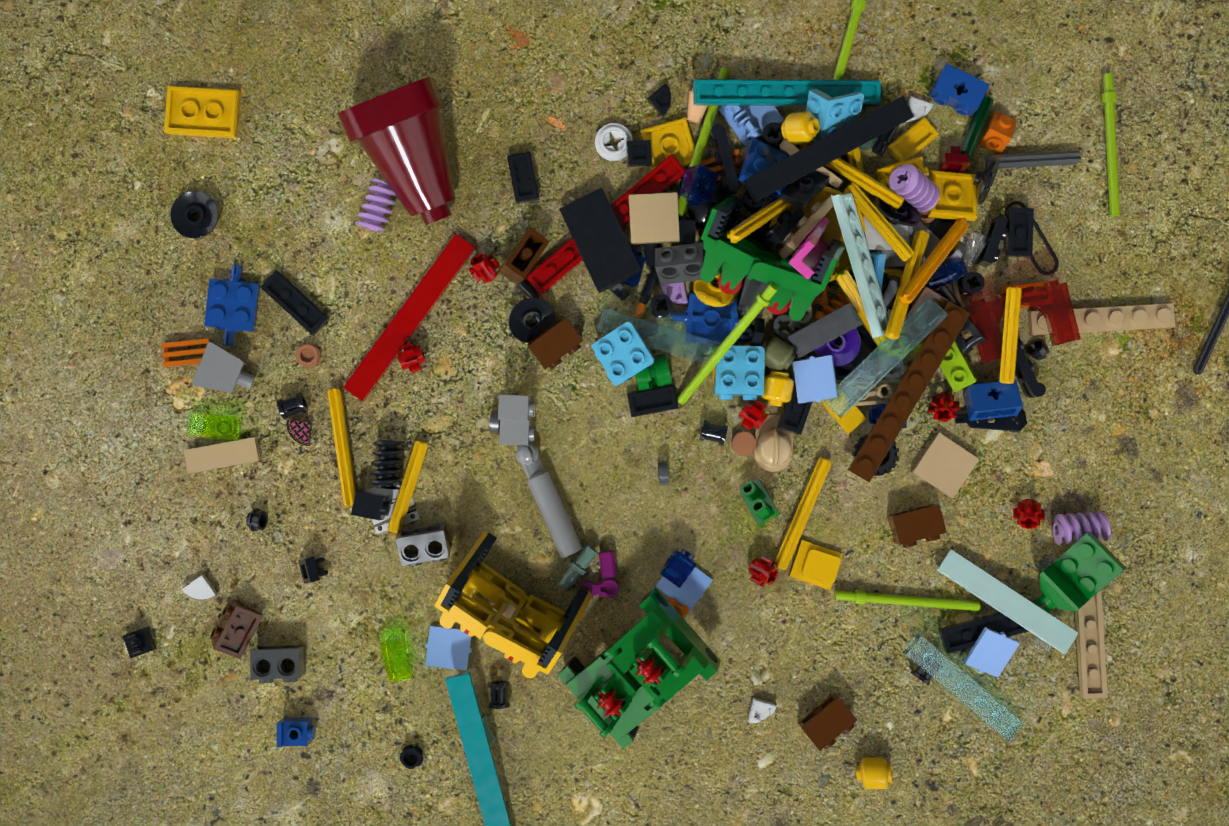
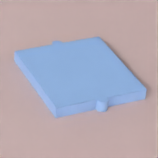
[793,355,838,404]
[656,554,713,611]
[425,625,472,671]
[963,627,1020,677]

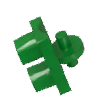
[739,479,780,527]

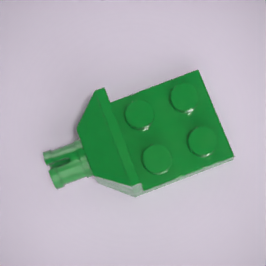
[1033,531,1126,614]

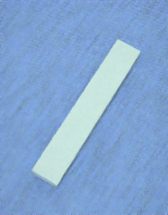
[831,193,889,338]
[937,550,1078,654]

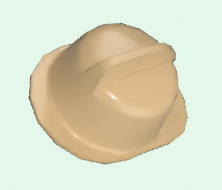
[754,414,793,472]

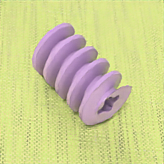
[889,164,940,212]
[355,178,396,232]
[1053,511,1111,545]

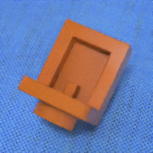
[980,111,1017,154]

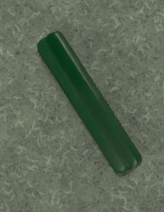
[961,96,994,163]

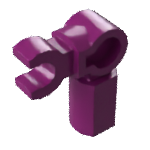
[581,551,620,598]

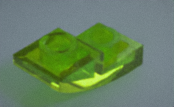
[187,412,240,441]
[379,628,414,684]

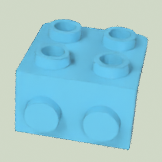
[806,89,864,143]
[591,322,654,387]
[713,346,765,401]

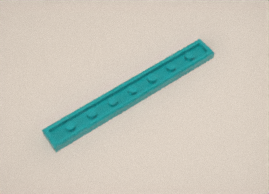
[693,79,881,106]
[445,671,512,826]

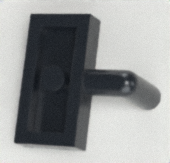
[754,207,805,251]

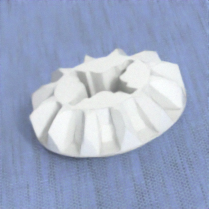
[595,123,633,162]

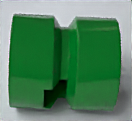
[635,354,672,391]

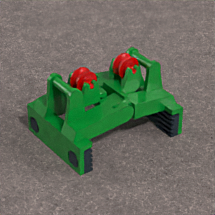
[700,195,846,321]
[558,587,721,749]

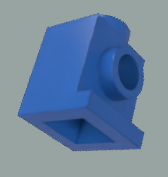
[277,717,316,747]

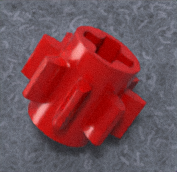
[468,253,500,283]
[397,342,426,373]
[928,392,960,422]
[738,400,768,430]
[1013,499,1045,529]
[748,555,779,587]

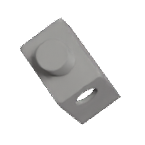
[191,342,256,393]

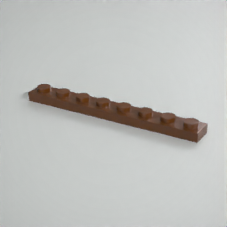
[847,301,971,483]

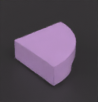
[660,282,688,304]

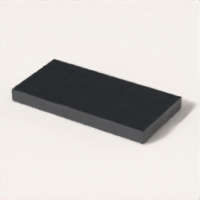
[559,187,642,293]

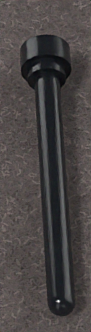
[1193,291,1229,375]

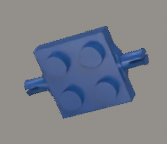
[204,265,260,346]
[670,294,752,346]

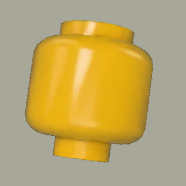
[781,111,820,145]
[761,371,794,407]
[856,757,893,789]

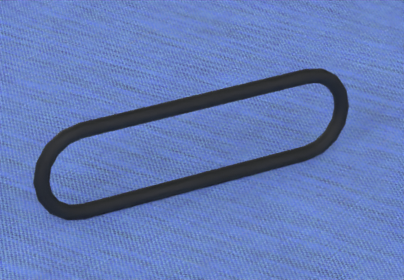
[1005,201,1059,275]

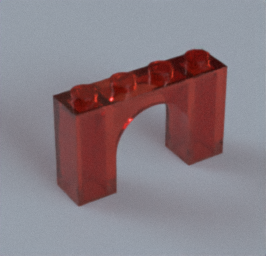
[966,280,1081,364]

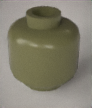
[761,337,796,372]

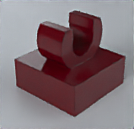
[938,146,969,173]

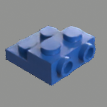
[738,138,791,199]

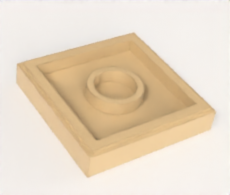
[629,192,680,244]
[911,432,979,499]

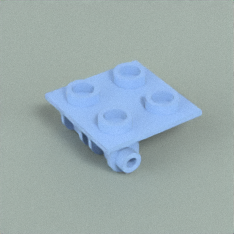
[718,106,784,147]

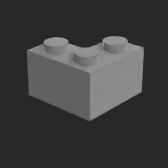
[498,395,536,446]

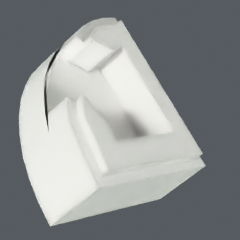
[906,97,933,122]
[182,575,218,599]
[747,697,777,723]

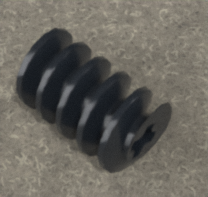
[369,440,404,490]

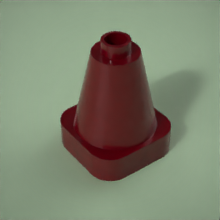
[337,77,456,225]

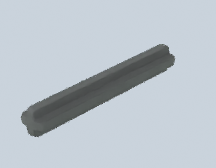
[985,150,1081,169]

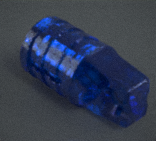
[925,260,968,290]

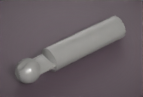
[515,443,583,558]

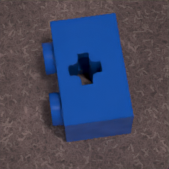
[928,64,990,117]
[963,379,1023,421]

